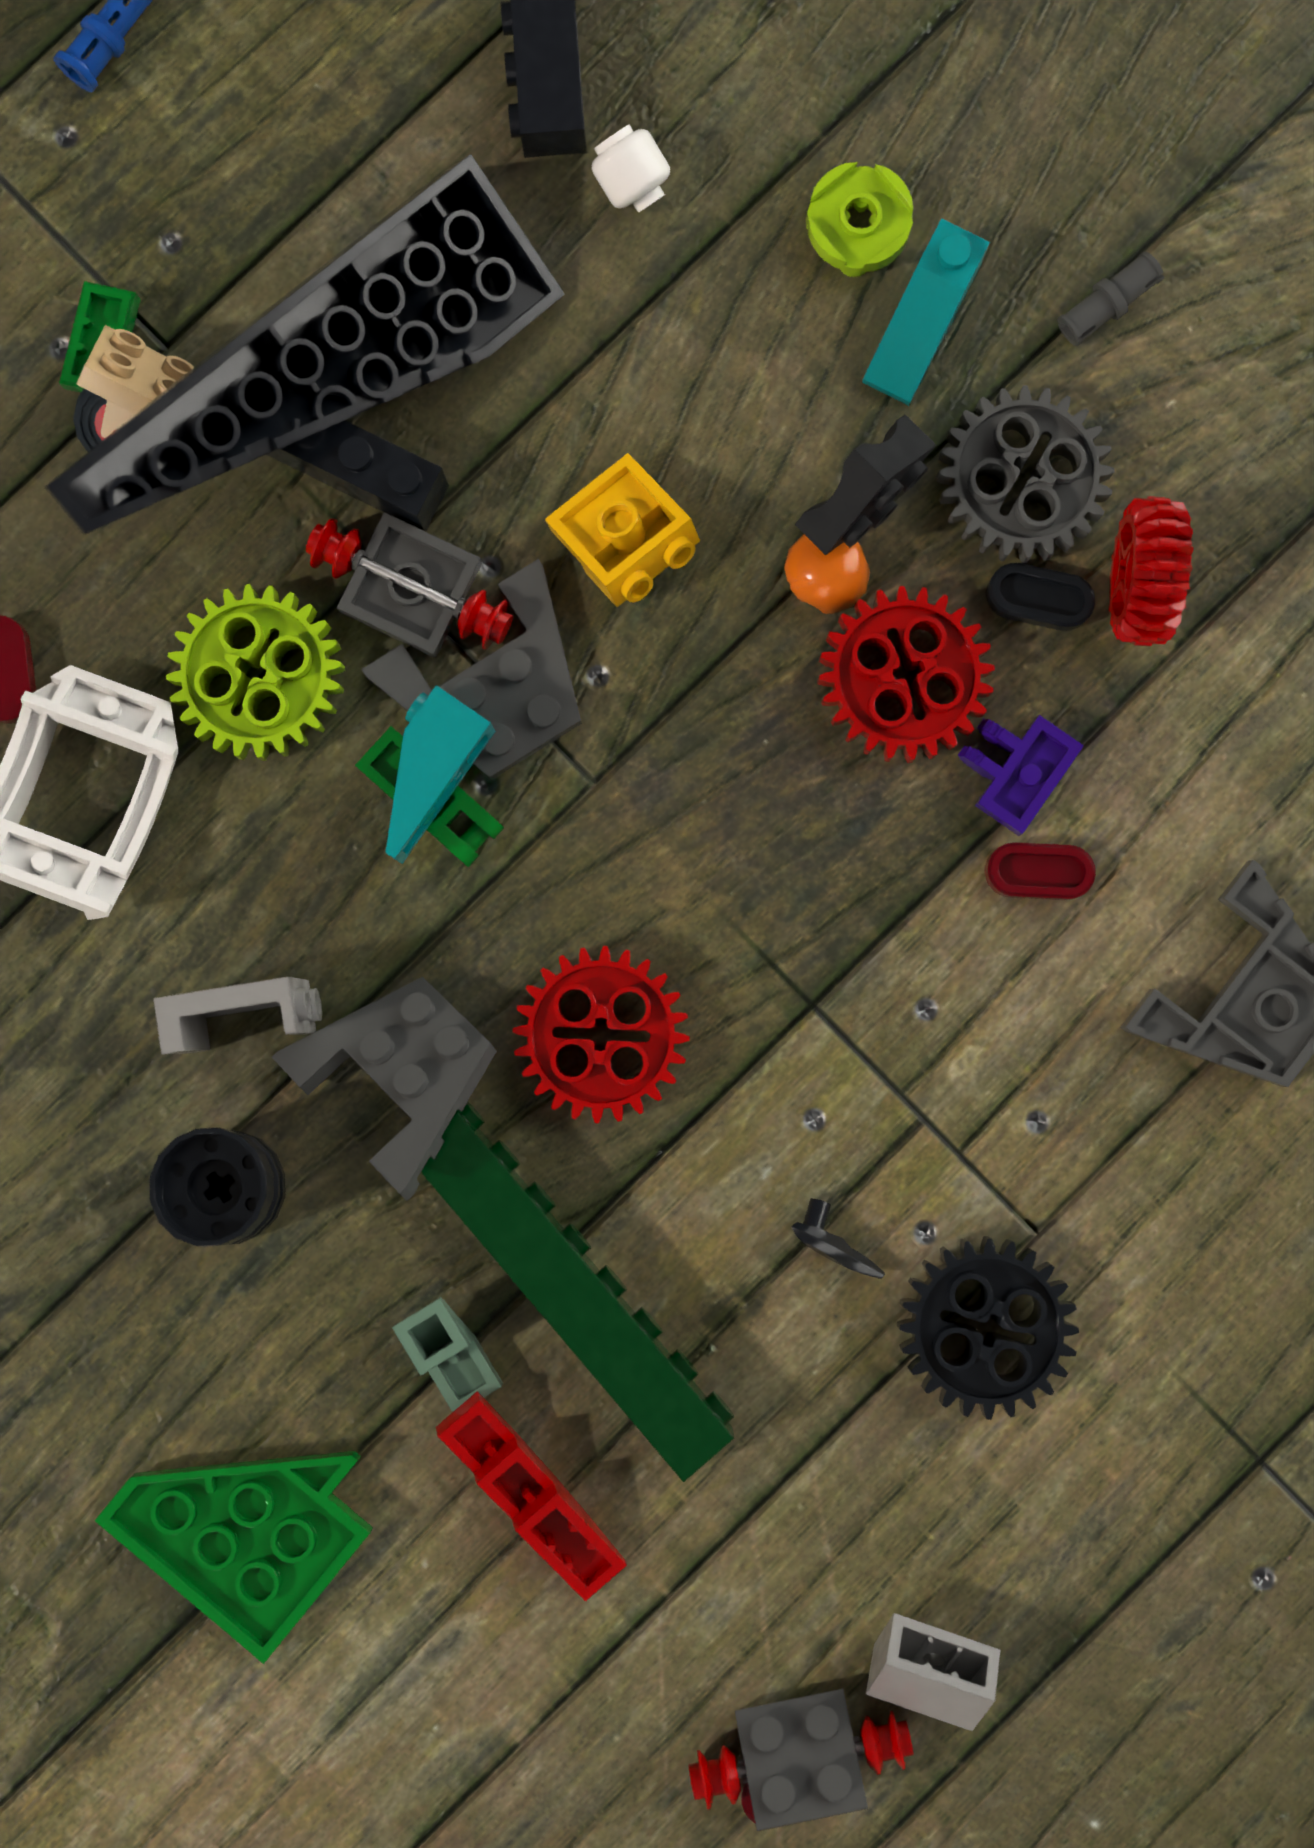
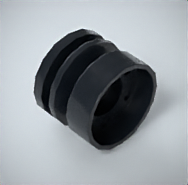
[150,1128,286,1246]

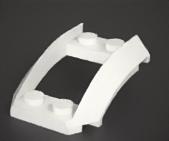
[0,665,178,920]

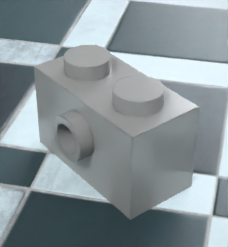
[866,1613,1000,1731]

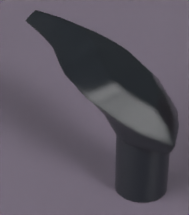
[791,1198,885,1279]

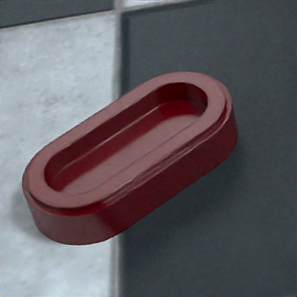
[0,615,36,724]
[985,843,1096,900]

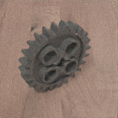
[936,385,1115,564]

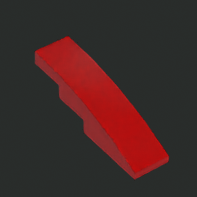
[436,1391,627,1602]

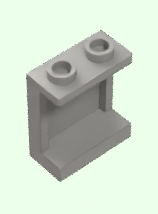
[153,977,322,1054]

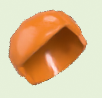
[784,534,870,614]

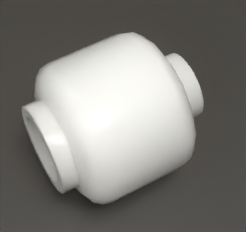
[592,124,670,213]

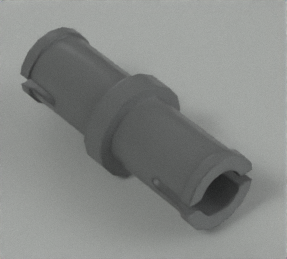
[1057,251,1164,346]

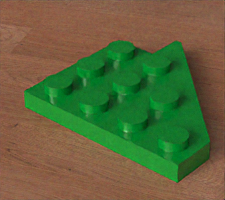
[95,1451,373,1664]

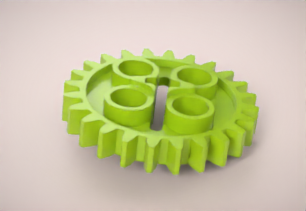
[166,584,345,761]

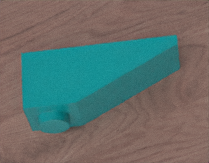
[862,218,990,406]
[385,685,496,864]

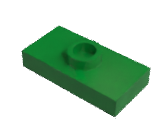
[59,281,141,393]

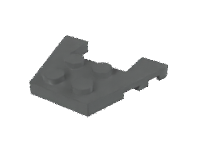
[361,559,582,780]
[1120,860,1314,1087]
[272,977,497,1201]

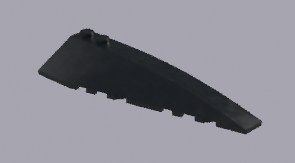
[45,154,565,534]

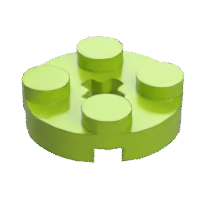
[806,162,913,277]

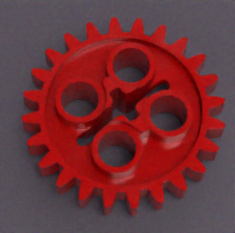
[817,586,995,763]
[512,946,690,1123]

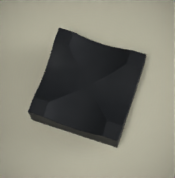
[795,415,936,555]

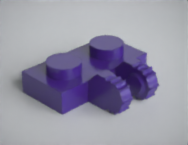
[958,715,1084,836]

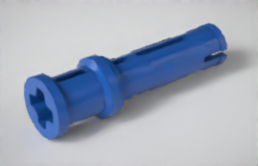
[53,0,152,93]

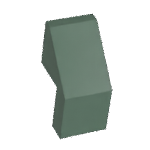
[392,1297,503,1412]

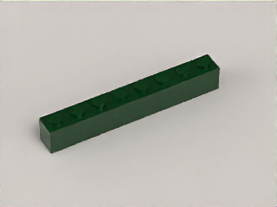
[421,1102,735,1482]

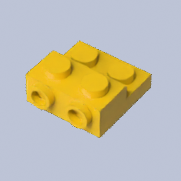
[545,453,700,607]

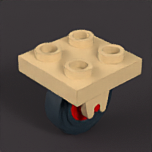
[73,325,194,452]

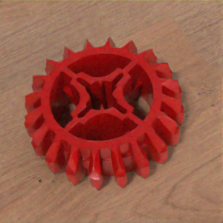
[1108,496,1194,647]

